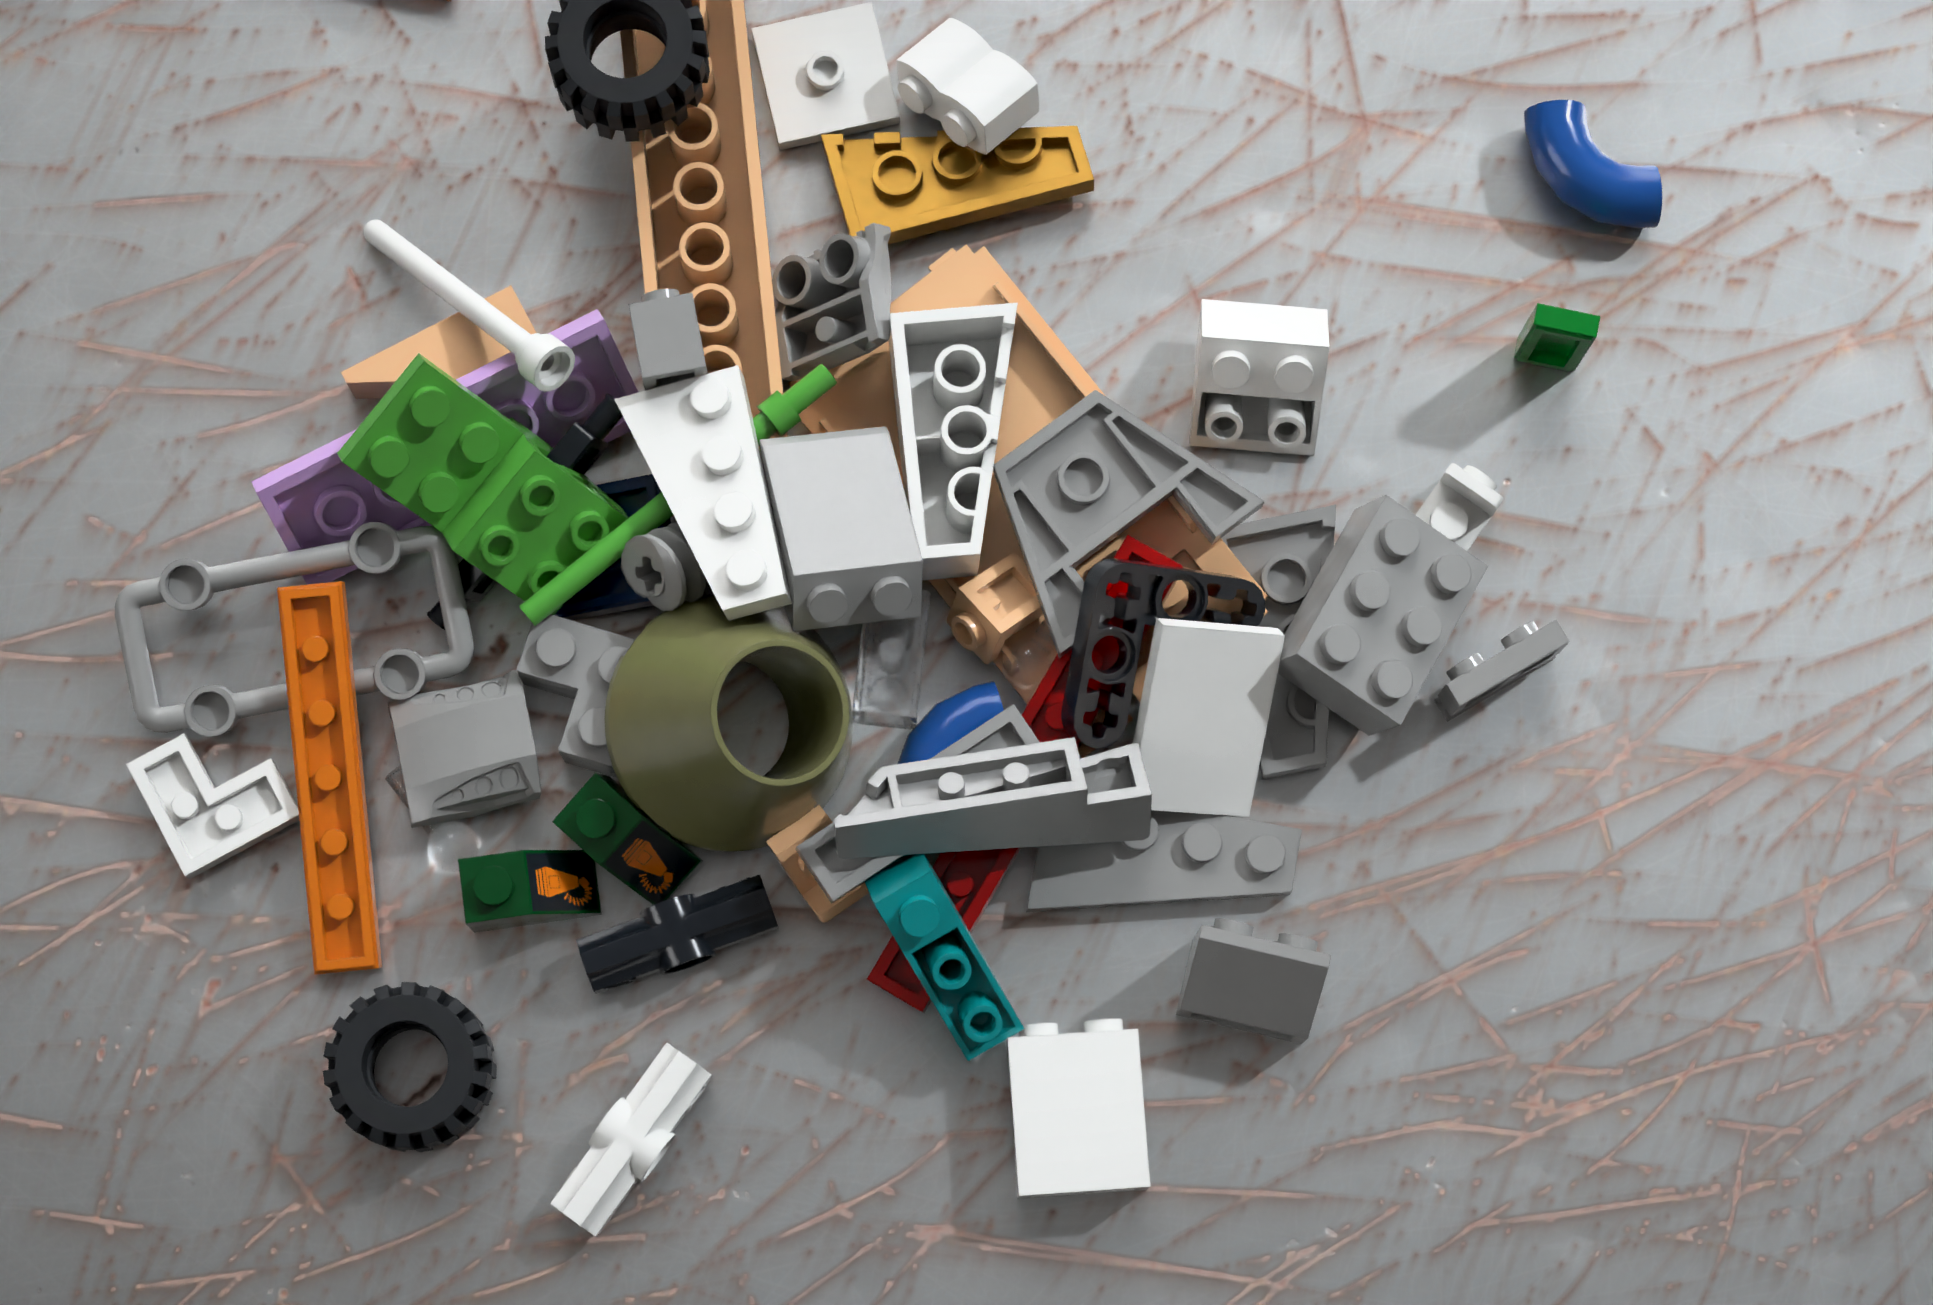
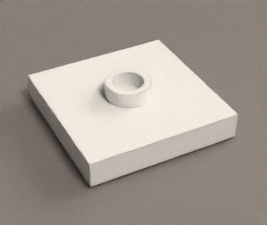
[751,2,900,150]

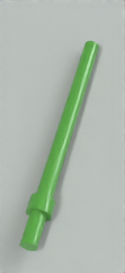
[519,363,837,626]

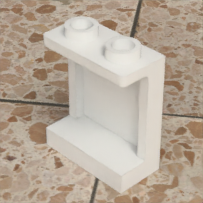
[1006,1019,1151,1199]

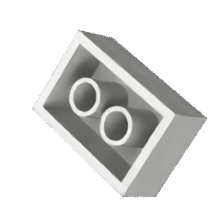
[1278,495,1488,736]

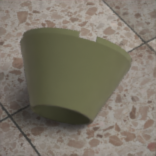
[605,594,853,852]

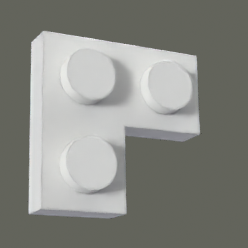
[126,733,299,880]

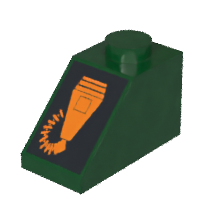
[552,773,703,905]
[458,850,602,933]

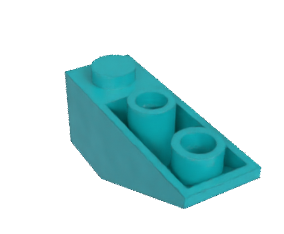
[865,854,1024,1061]

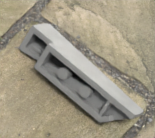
[834,737,1152,859]

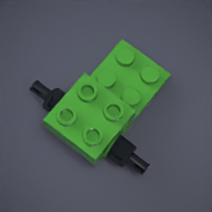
[337,353,629,630]

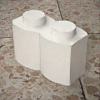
[896,18,1039,155]

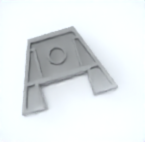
[993,390,1264,659]

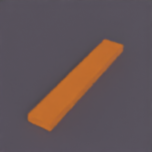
[277,581,382,975]

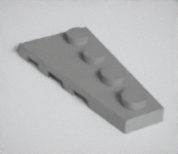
[1221,505,1336,779]
[1026,810,1302,912]

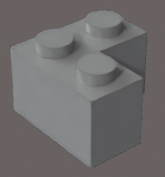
[516,614,635,778]

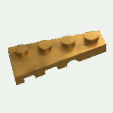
[821,126,1094,244]

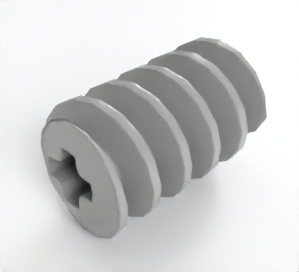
[621,521,714,611]

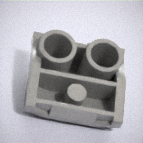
[772,223,892,381]
[388,670,541,828]

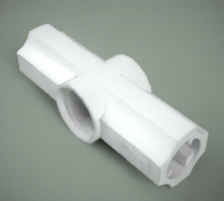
[550,1043,713,1237]

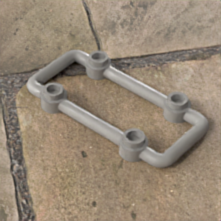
[115,522,474,737]

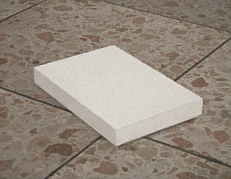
[1133,618,1285,817]

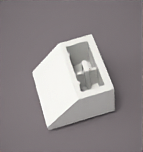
[1189,299,1329,456]

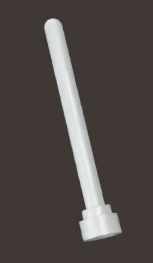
[363,220,575,392]

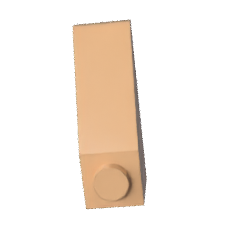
[341,285,536,399]

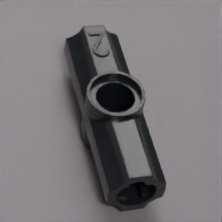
[576,875,779,994]

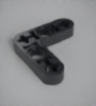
[1061,558,1265,748]

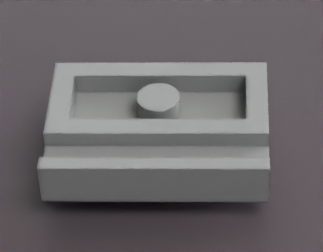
[1434,620,1570,722]

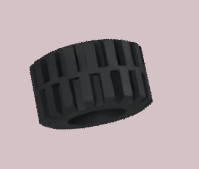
[545,0,710,142]
[323,982,497,1152]

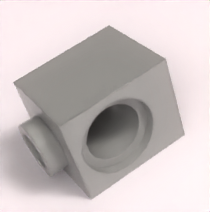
[628,289,708,390]

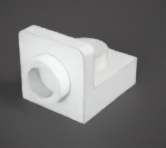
[1416,463,1504,551]

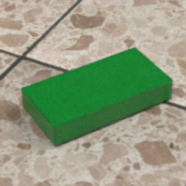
[1514,303,1600,372]

